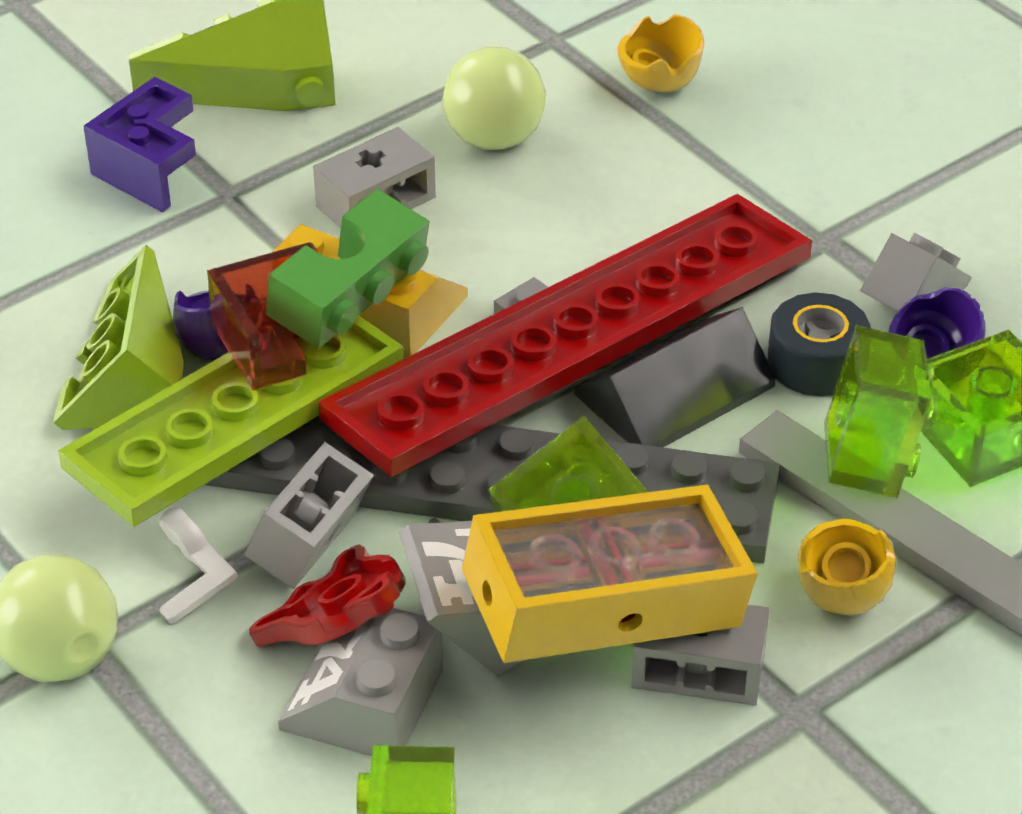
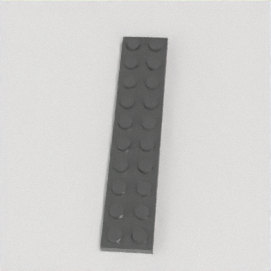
[205,416,780,563]

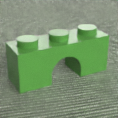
[266,189,430,349]

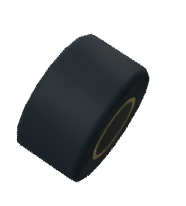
[767,292,871,396]

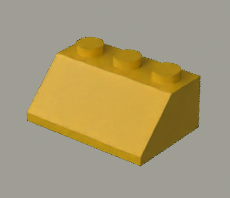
[270,224,468,357]

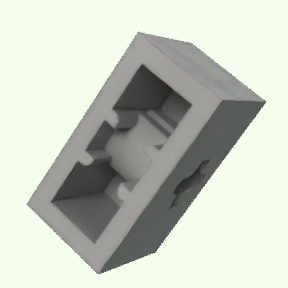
[313,127,436,228]
[244,442,374,589]
[632,605,769,706]

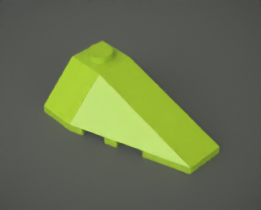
[128,0,336,111]
[53,245,184,430]

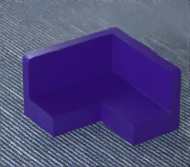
[83,77,196,212]

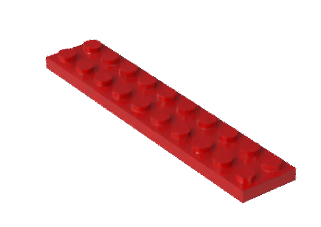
[318,194,812,478]

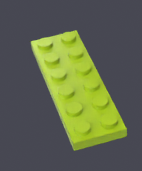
[58,316,404,527]

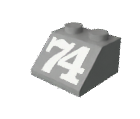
[399,521,523,677]
[278,608,443,763]

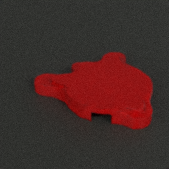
[249,544,406,647]

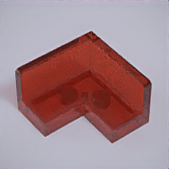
[207,242,318,390]

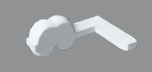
[159,507,238,625]

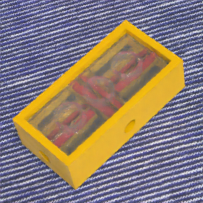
[461,484,758,663]

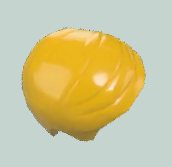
[617,14,705,93]
[798,518,896,616]

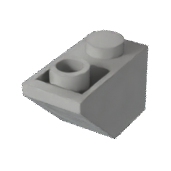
[860,233,972,311]

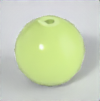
[442,46,546,150]
[0,554,118,683]

